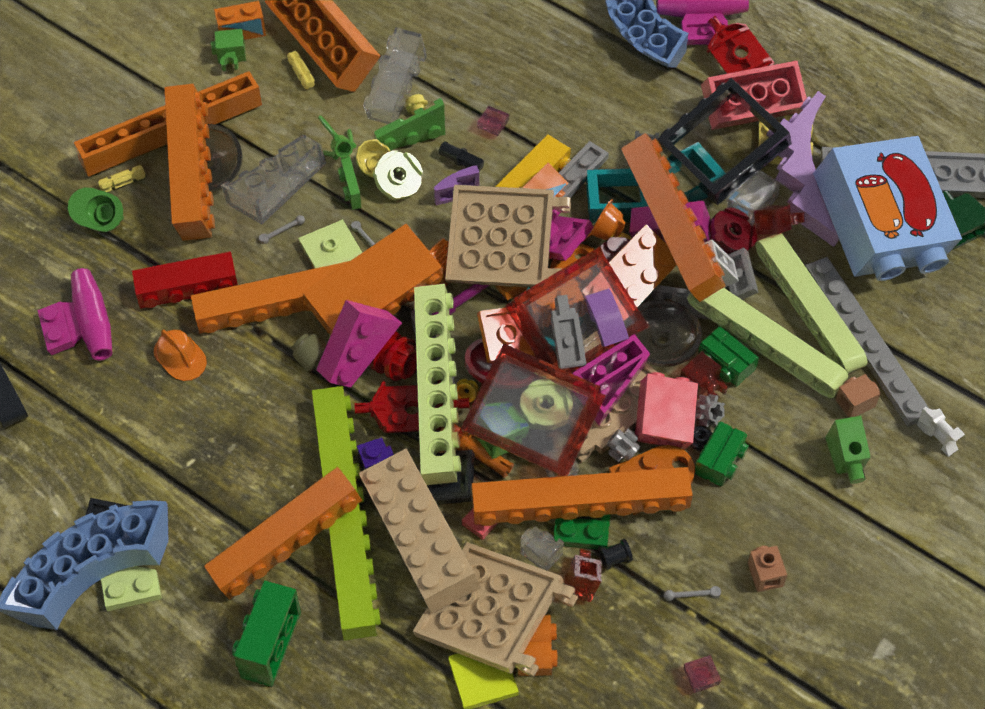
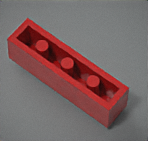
[132,251,238,309]

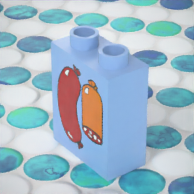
[813,136,962,281]

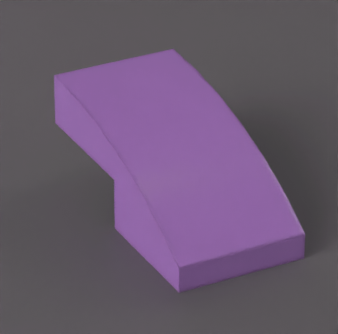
[434,165,479,205]
[584,288,629,346]

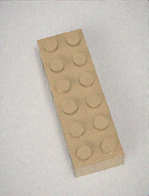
[359,449,481,614]

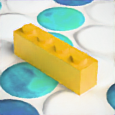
[495,134,571,188]

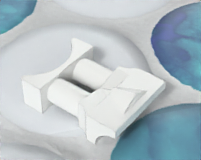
[917,407,965,457]

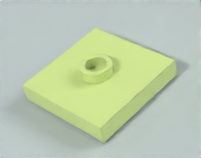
[298,220,362,269]

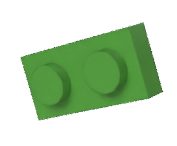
[338,156,362,210]

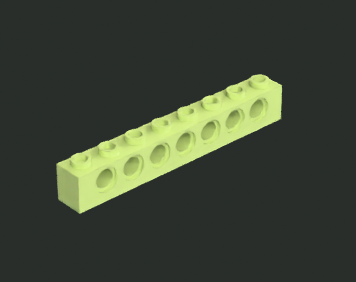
[414,284,461,485]

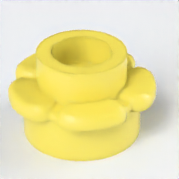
[405,94,428,115]

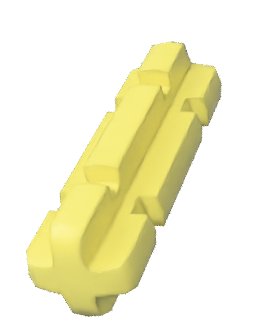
[287,51,315,89]
[98,165,146,192]

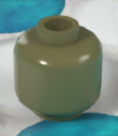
[293,333,327,372]

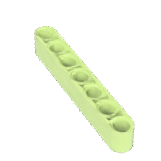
[755,232,868,374]
[687,288,848,398]

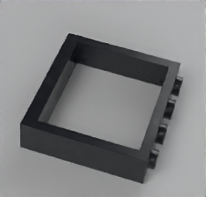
[658,78,792,206]

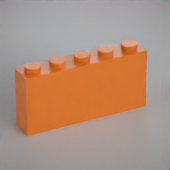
[303,223,443,336]

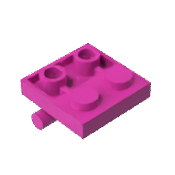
[549,210,594,261]

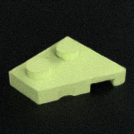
[101,566,162,611]

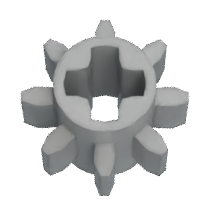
[695,394,725,427]
[607,429,640,462]

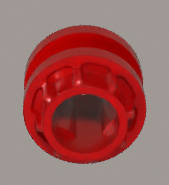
[369,331,417,381]

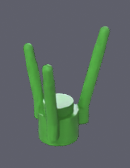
[318,115,356,160]

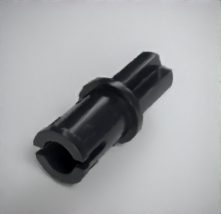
[438,141,484,172]

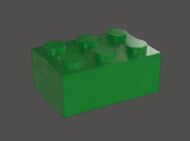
[232,580,301,687]

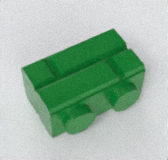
[698,326,759,387]
[695,421,749,486]

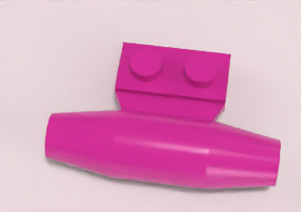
[656,0,749,45]
[37,268,113,361]

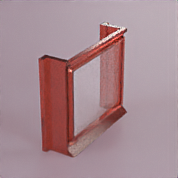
[505,246,650,383]
[459,343,606,477]

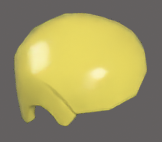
[356,139,390,178]

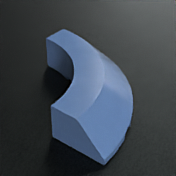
[605,0,689,67]
[0,500,168,630]

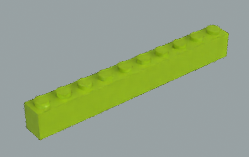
[312,386,381,641]

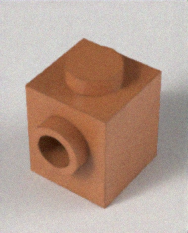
[836,374,880,418]
[748,546,787,592]

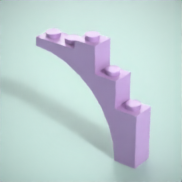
[766,91,839,247]

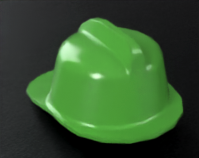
[68,187,124,232]

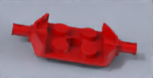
[707,16,775,74]
[354,380,470,433]

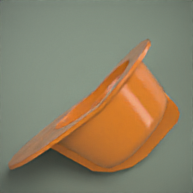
[583,199,625,242]
[154,330,207,381]

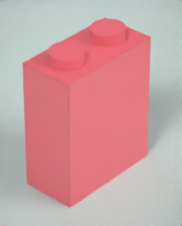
[635,372,698,450]

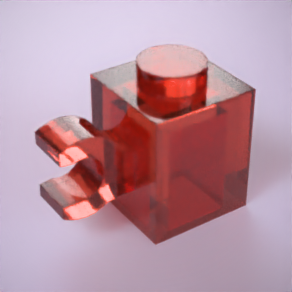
[754,205,805,235]
[680,351,728,399]
[565,548,601,602]

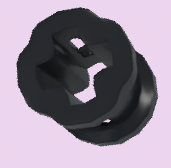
[598,539,633,570]

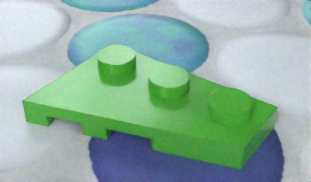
[374,98,445,151]

